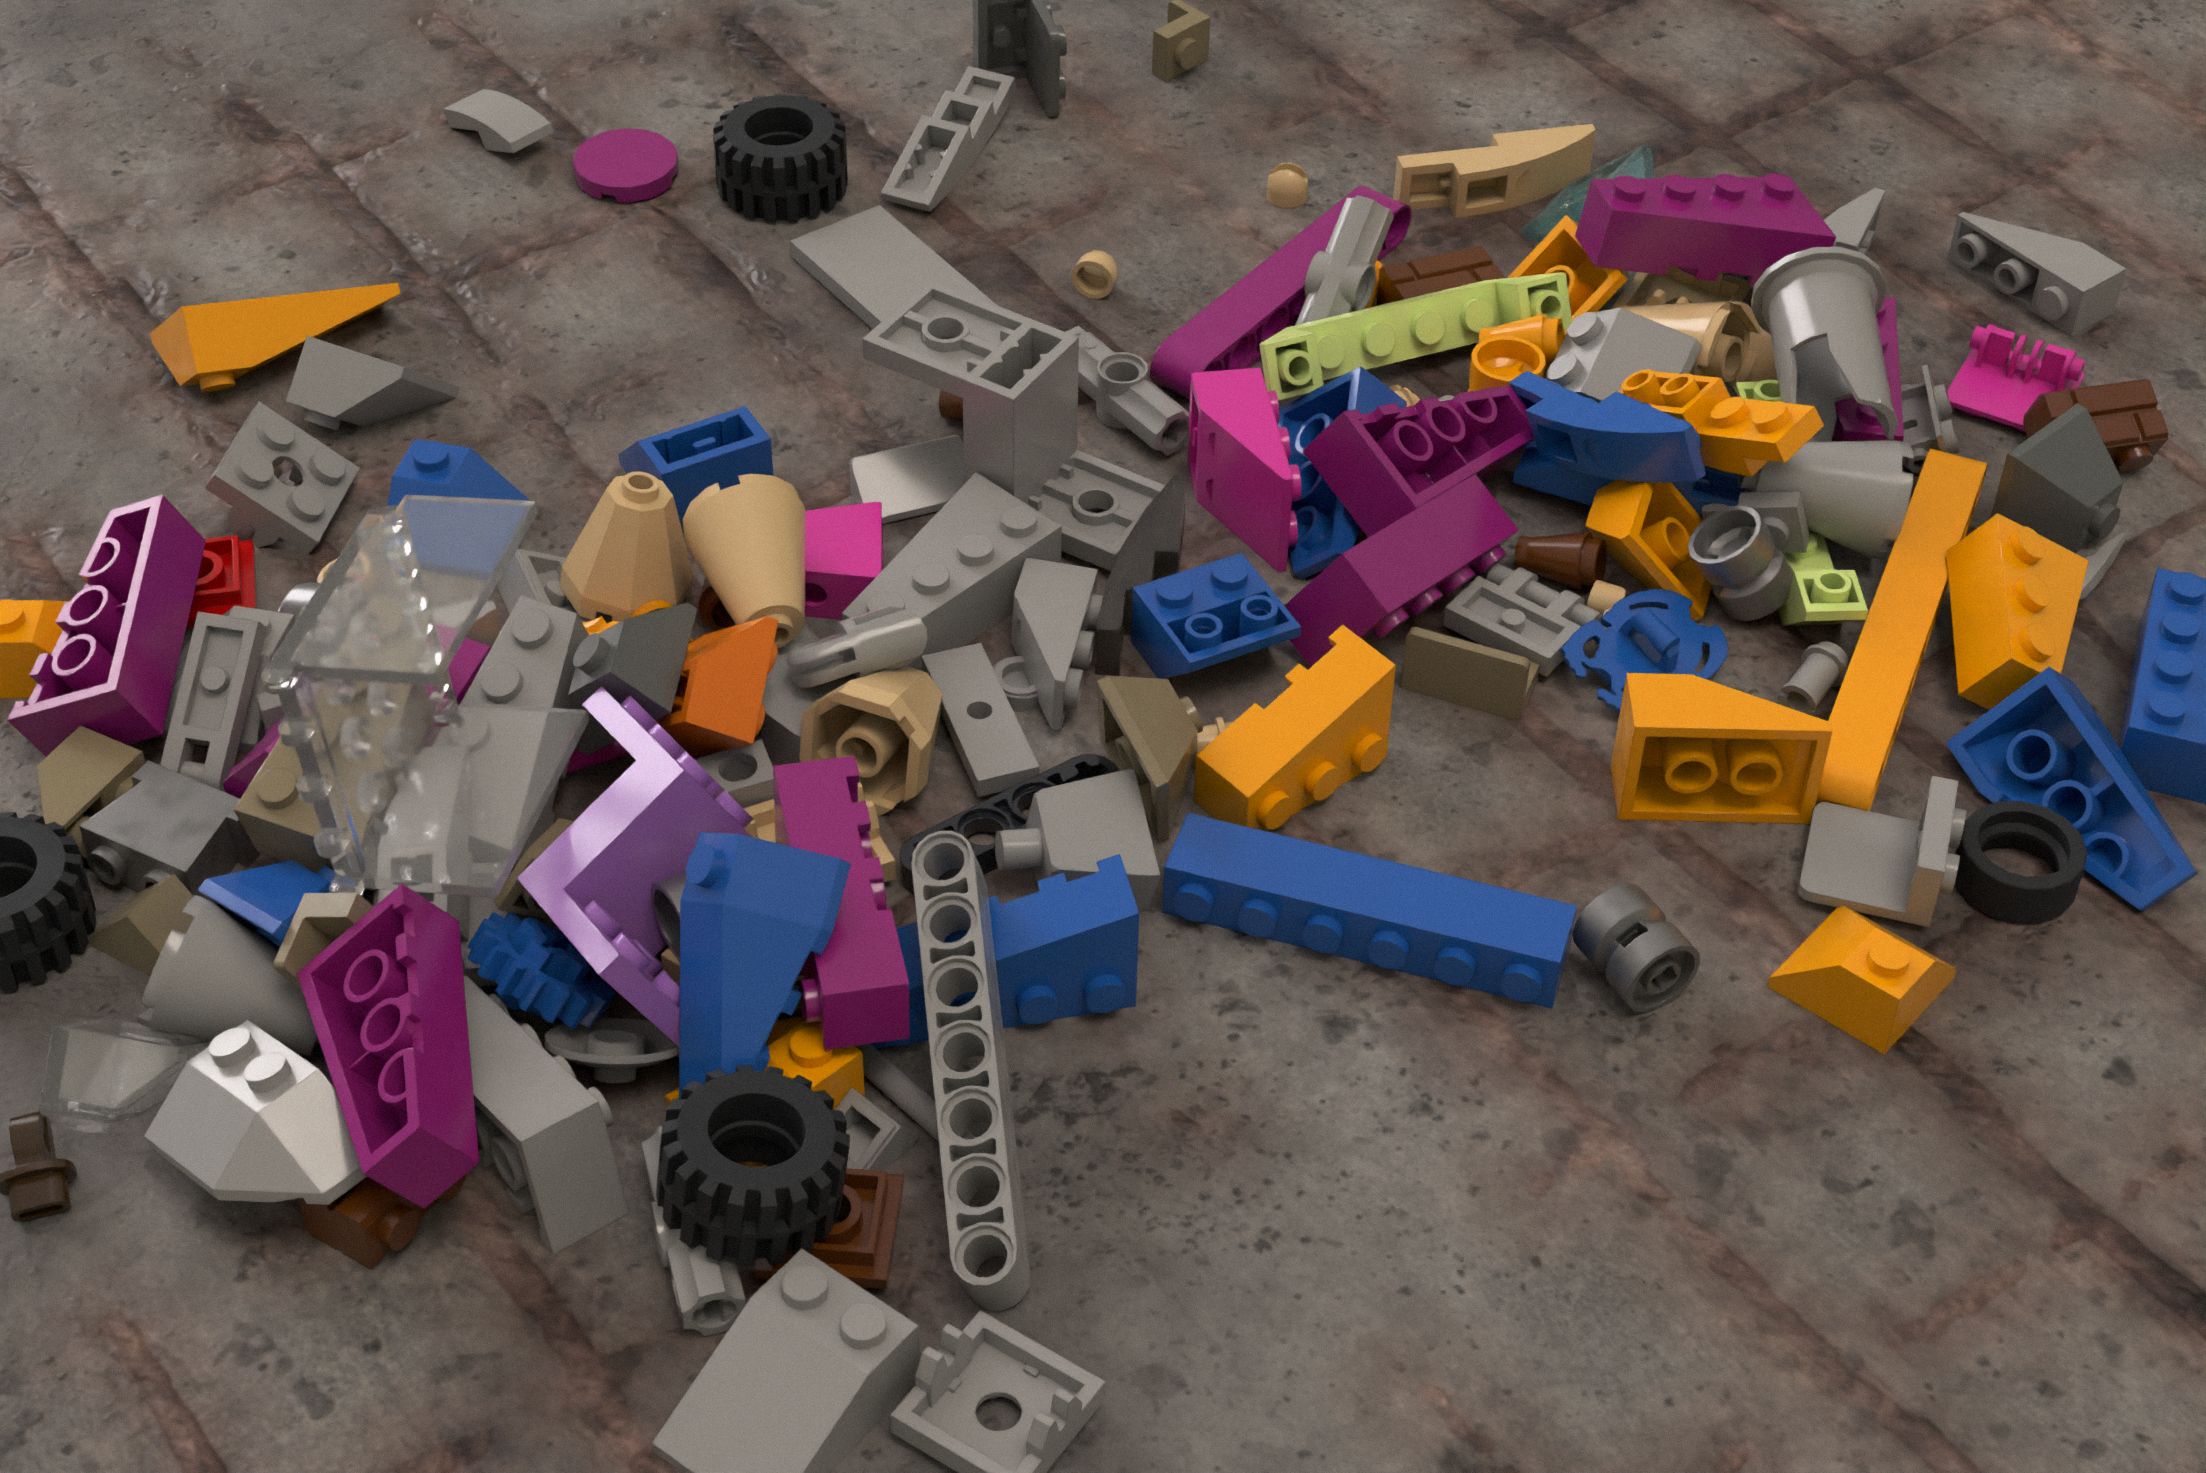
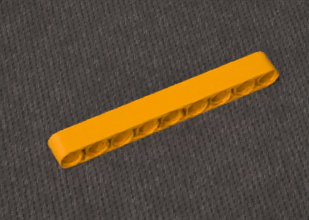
[1816,448,1988,811]

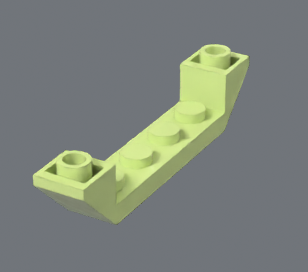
[1259,272,1572,400]
[1734,379,1868,626]

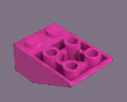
[1187,367,1301,572]

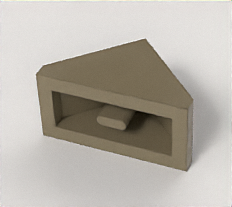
[88,874,193,976]

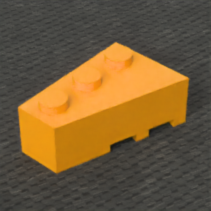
[1946,513,2089,710]

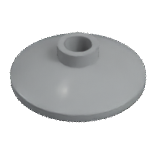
[545,1018,679,1083]

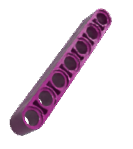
[1150,186,1412,400]

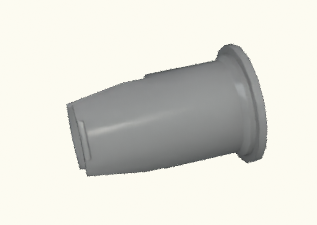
[1751,247,1899,442]

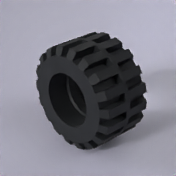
[713,94,848,222]
[0,812,97,991]
[656,1065,850,1266]

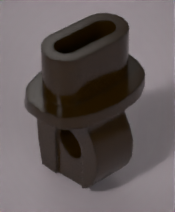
[0,1111,78,1222]

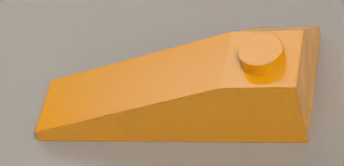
[150,283,401,392]

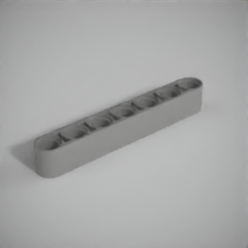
[911,831,1031,1311]

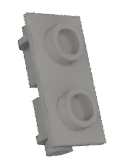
[1901,365,1960,473]

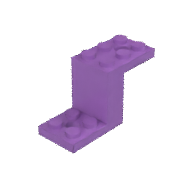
[517,686,753,1046]

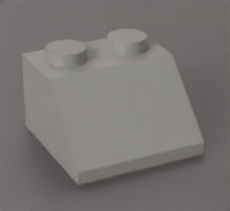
[1545,308,1702,403]

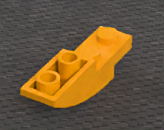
[1618,369,1824,477]

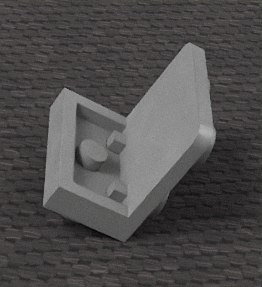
[1798,776,1966,927]

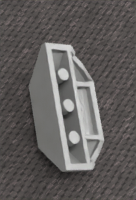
[144,1020,367,1205]

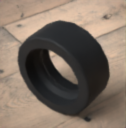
[1955,801,2088,923]

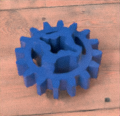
[467,912,615,1029]

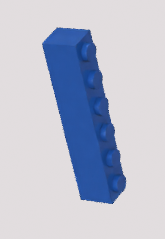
[1162,812,1577,1009]

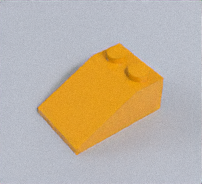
[1611,673,1833,824]

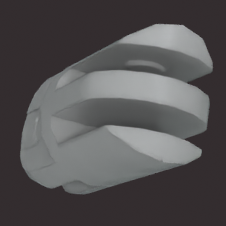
[787,606,928,688]

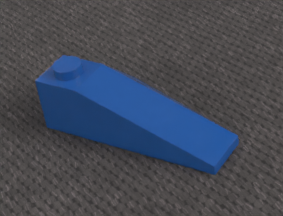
[1278,366,1407,579]
[1945,667,2199,912]
[679,832,851,1099]

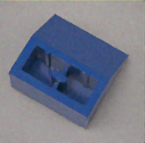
[618,406,773,525]
[1131,553,1301,679]

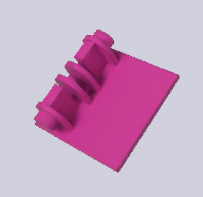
[1947,324,2086,433]

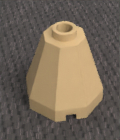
[559,471,694,622]
[799,666,943,816]

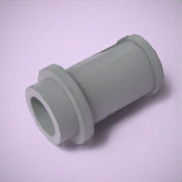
[1779,641,1849,715]

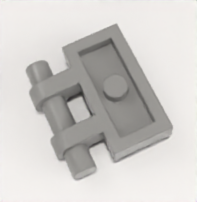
[1443,563,1602,677]

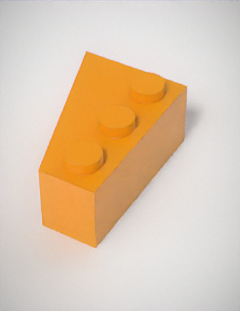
[1194,625,1396,831]

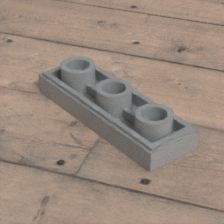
[922,643,1040,797]

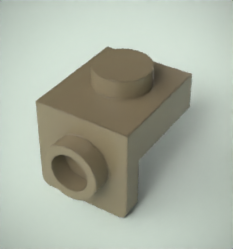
[1152,0,1210,82]

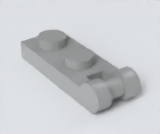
[160,611,267,792]

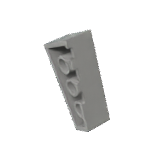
[842,472,1062,671]
[434,595,589,870]
[464,976,629,1255]

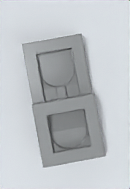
[443,89,554,153]

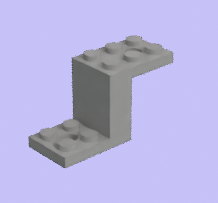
[862,279,1177,573]

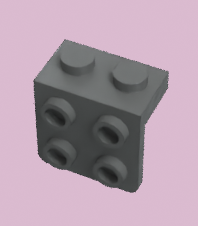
[973,0,1067,118]

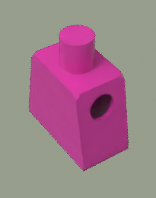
[805,502,883,620]

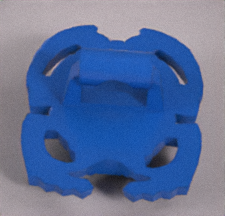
[1560,589,1728,714]

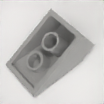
[652,1249,920,1473]

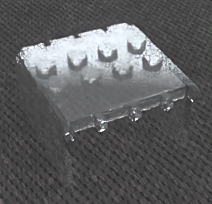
[261,495,590,898]

